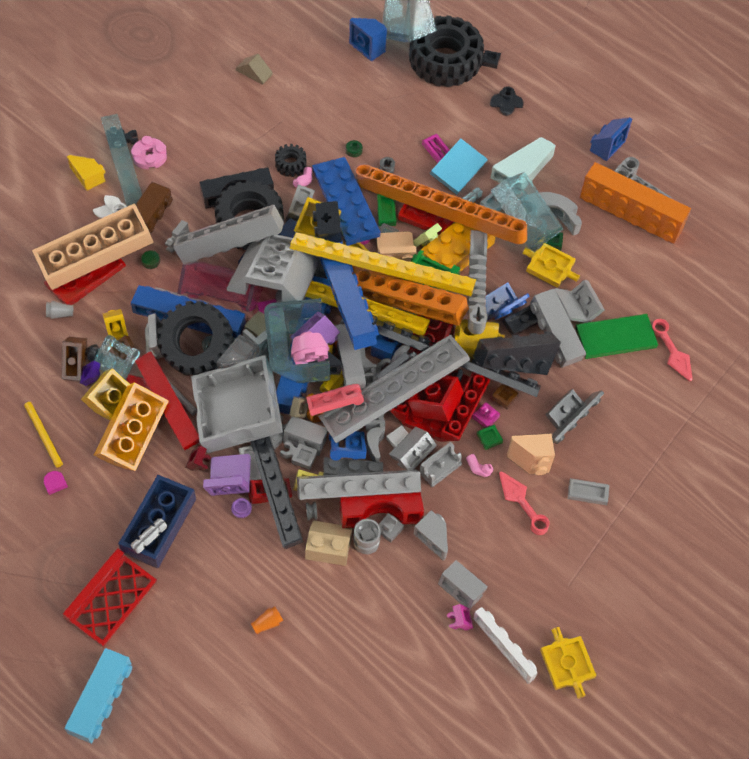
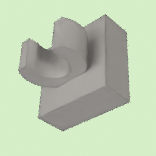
[379,513,404,543]

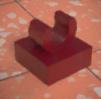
[186,445,211,471]

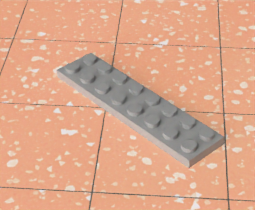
[319,335,470,443]

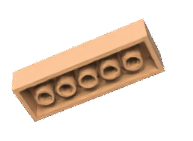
[32,203,154,290]

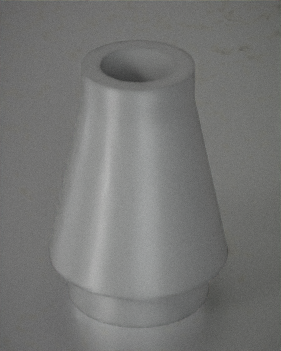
[46,301,73,319]

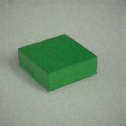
[477,424,503,450]

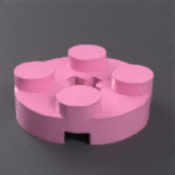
[131,136,167,169]

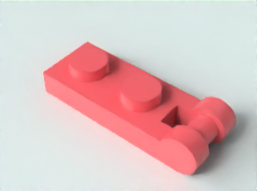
[306,384,364,416]

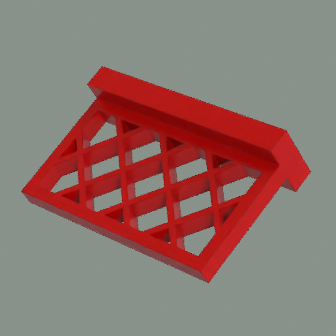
[63,548,157,647]

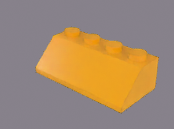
[94,382,168,471]

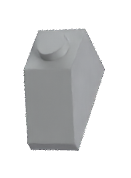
[414,510,448,561]

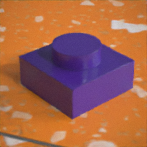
[80,361,100,386]

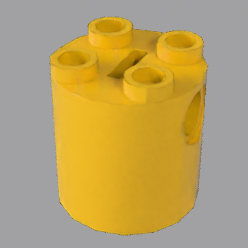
[454,319,505,358]

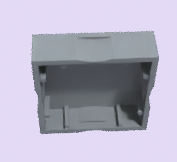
[191,355,283,453]

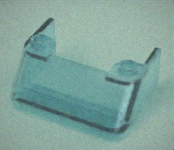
[264,298,330,383]

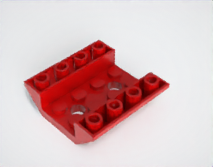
[389,350,491,442]

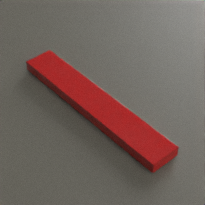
[134,351,200,450]

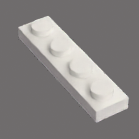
[473,607,538,684]

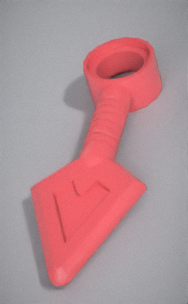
[652,319,692,381]
[499,471,550,535]

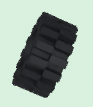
[275,144,306,177]

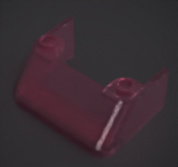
[177,261,264,312]

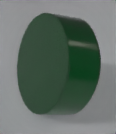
[346,140,363,158]
[141,250,160,269]

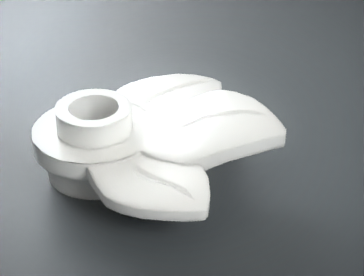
[93,195,127,219]

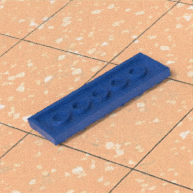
[312,157,381,246]

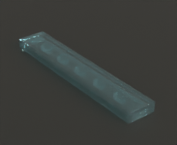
[101,114,142,207]

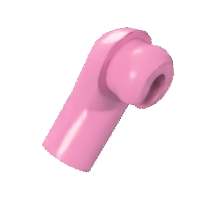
[293,167,312,188]
[466,454,493,477]

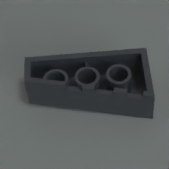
[473,331,561,375]

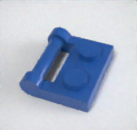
[328,431,367,461]

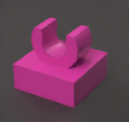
[473,402,500,428]
[447,604,473,631]

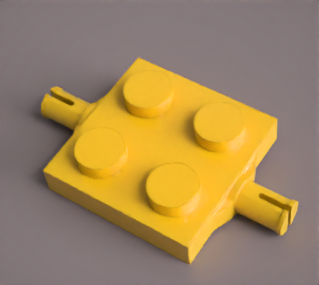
[522,243,580,288]
[540,627,597,699]

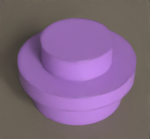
[231,498,252,518]

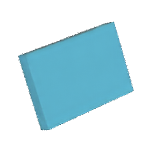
[430,139,488,195]

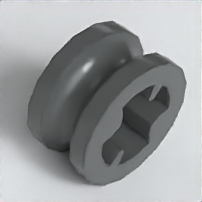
[379,157,395,173]
[306,502,318,521]

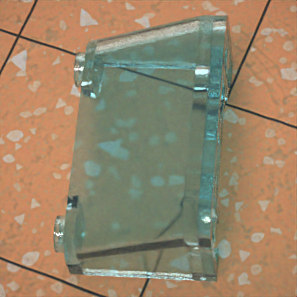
[382,0,437,42]

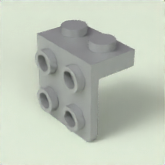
[555,280,605,323]

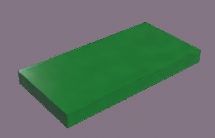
[575,314,658,359]

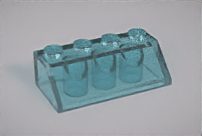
[491,172,564,250]

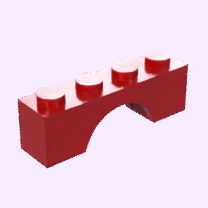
[339,492,424,528]

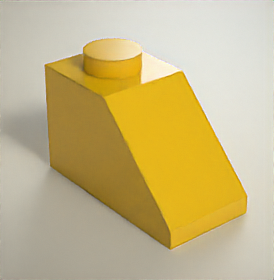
[67,155,106,191]
[102,309,128,342]

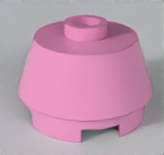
[291,331,330,365]

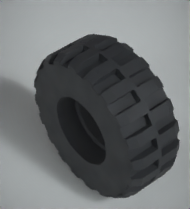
[409,15,484,87]

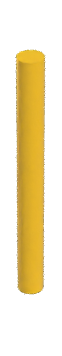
[24,402,63,468]

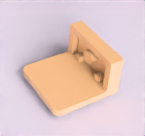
[377,232,416,262]

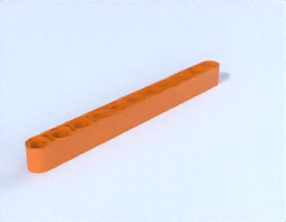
[356,165,527,244]

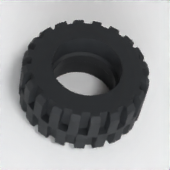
[215,181,284,250]
[157,301,234,376]

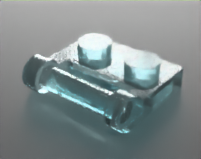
[94,335,140,380]

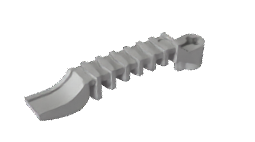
[468,230,487,334]
[359,348,385,462]

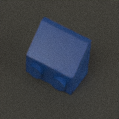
[349,18,387,61]
[590,117,632,161]

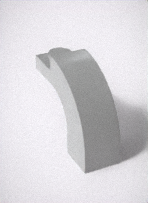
[521,192,582,236]

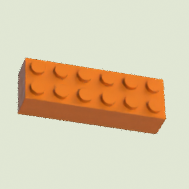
[579,162,691,244]

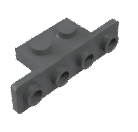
[545,389,604,444]

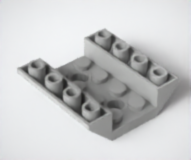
[227,235,320,306]

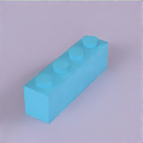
[64,648,132,744]

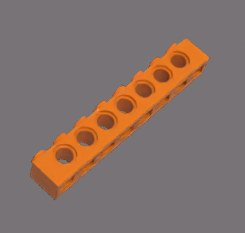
[326,265,469,326]

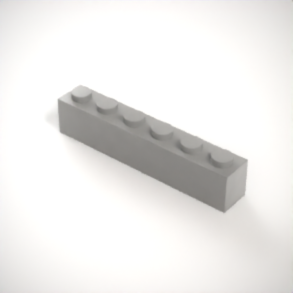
[173,205,284,264]
[297,470,421,500]

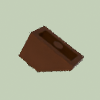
[62,336,88,381]

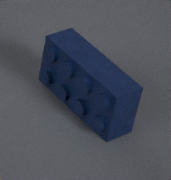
[118,475,196,568]

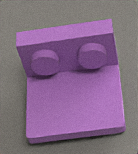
[203,454,251,496]

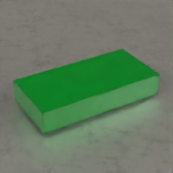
[377,194,396,226]

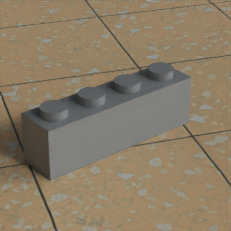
[530,289,586,368]

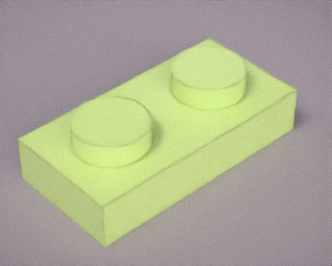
[413,223,442,247]

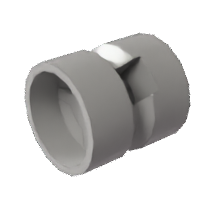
[354,519,381,555]

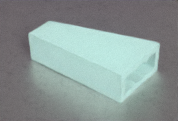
[491,137,556,195]

